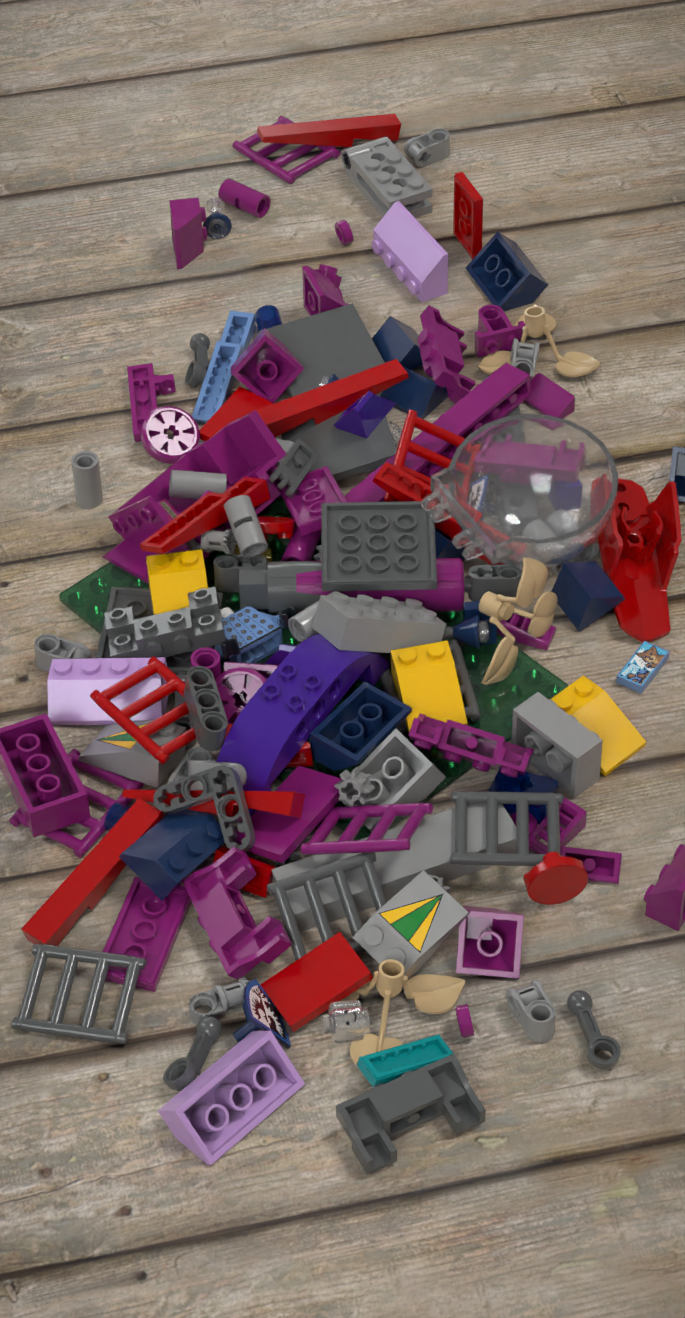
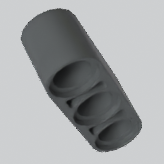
[184,666,228,751]

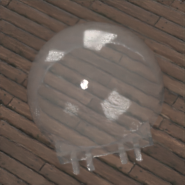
[420,414,618,568]

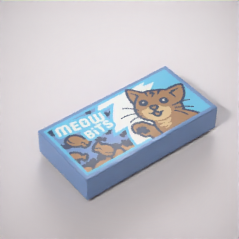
[616,641,670,694]

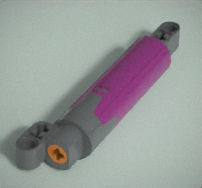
[213,555,522,615]

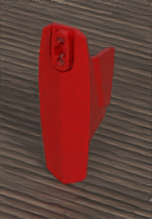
[594,473,682,643]

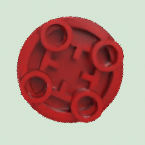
[257,517,295,539]
[523,852,588,905]

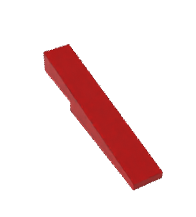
[257,114,401,147]
[252,359,409,437]
[372,462,527,566]
[140,477,270,554]
[122,789,305,818]
[21,799,164,946]

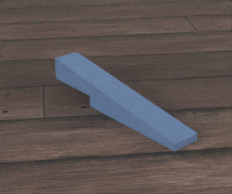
[192,310,256,425]

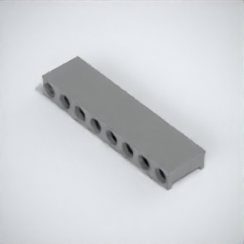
[271,803,517,932]

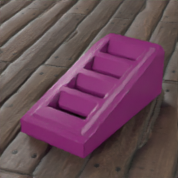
[497,613,556,650]
[529,798,587,854]

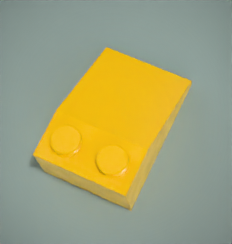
[146,549,208,615]
[390,640,468,733]
[551,675,646,776]

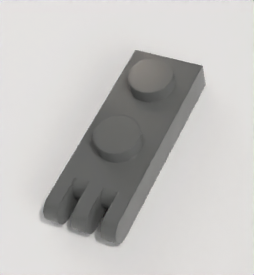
[268,438,319,497]

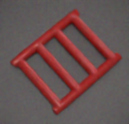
[384,410,477,503]
[90,656,197,764]

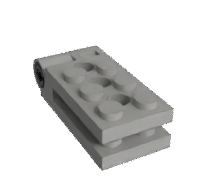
[341,137,433,218]

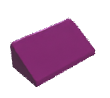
[524,373,575,423]
[560,846,622,884]

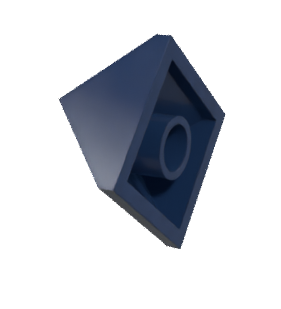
[372,316,423,369]
[380,367,448,419]
[551,561,625,632]

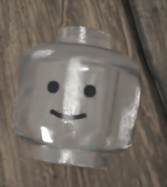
[322,999,370,1044]

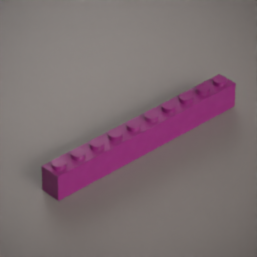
[344,363,532,503]

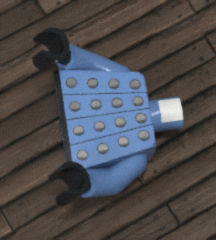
[214,606,297,663]

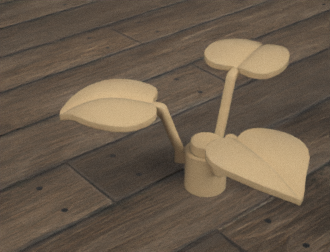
[478,304,600,377]
[479,558,558,685]
[339,959,465,1065]

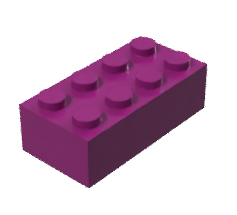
[0,713,91,838]

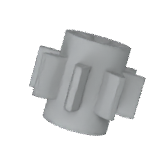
[335,767,375,807]

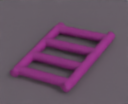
[232,116,340,184]
[9,749,144,858]
[301,803,433,855]

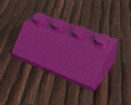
[644,844,685,931]

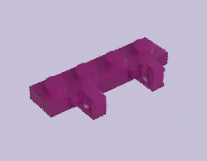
[127,363,176,442]

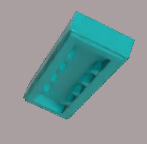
[357,1034,454,1087]

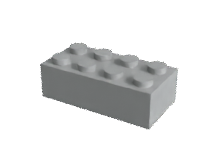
[312,593,446,653]

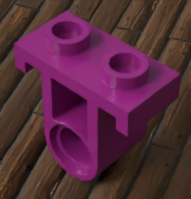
[475,304,526,358]

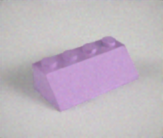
[372,201,448,303]
[47,657,168,725]
[158,1030,305,1165]

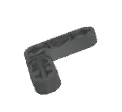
[153,765,255,852]

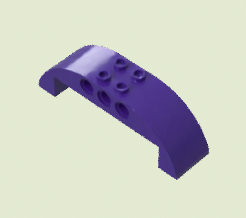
[216,634,389,821]

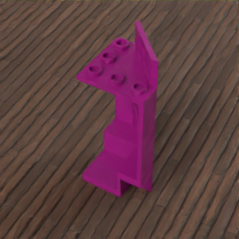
[102,410,287,584]

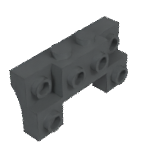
[104,587,226,658]
[336,1054,486,1175]

